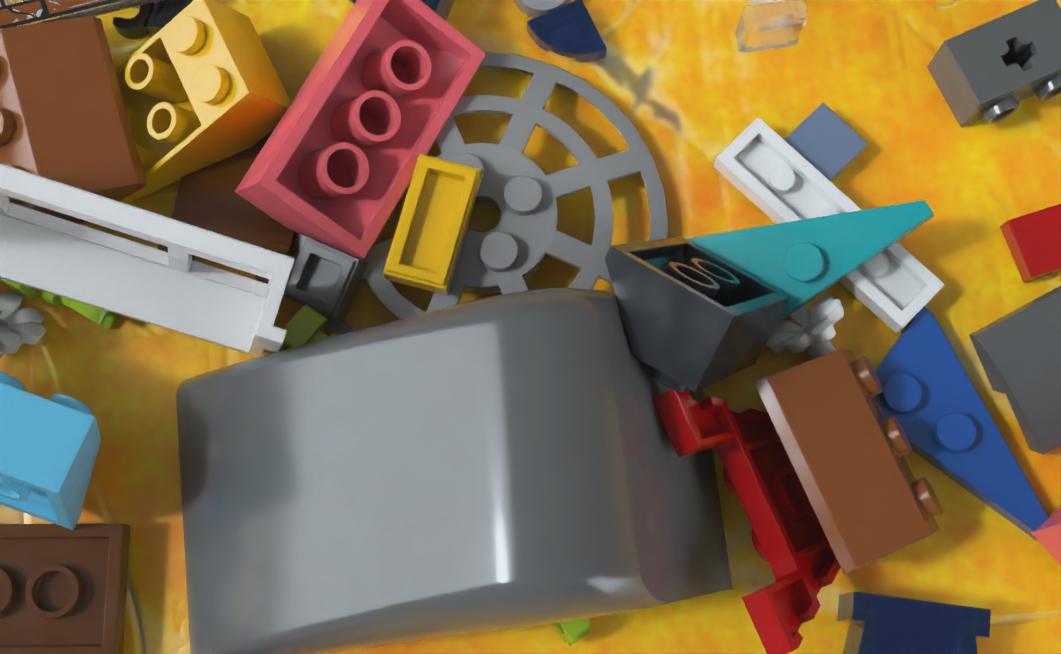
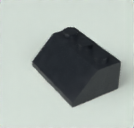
[605,236,791,392]

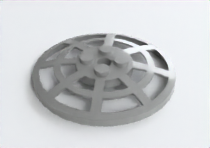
[298,52,668,335]

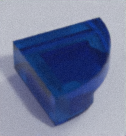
[527,0,607,62]

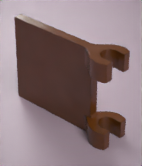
[157,131,297,284]

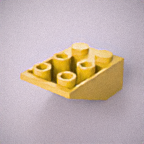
[115,0,291,204]

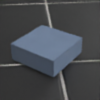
[784,103,868,182]

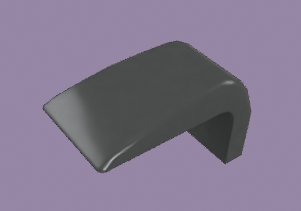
[176,288,733,654]

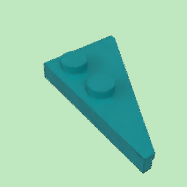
[686,200,935,323]

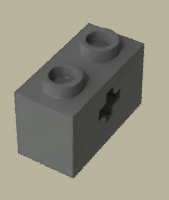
[927,0,1061,127]

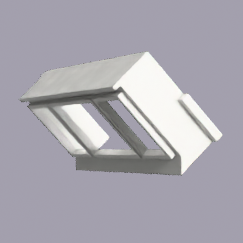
[0,163,295,357]

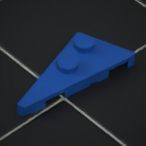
[875,306,1049,540]

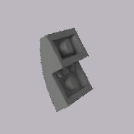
[969,286,1061,455]

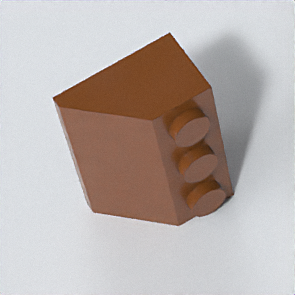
[0,16,147,224]
[754,349,943,575]

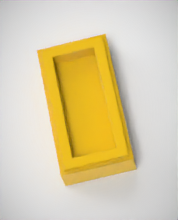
[383,154,482,295]

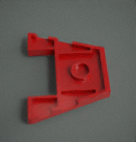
[653,389,841,654]

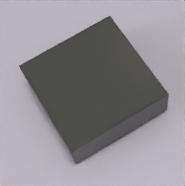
[283,237,368,322]

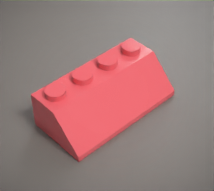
[235,0,486,259]

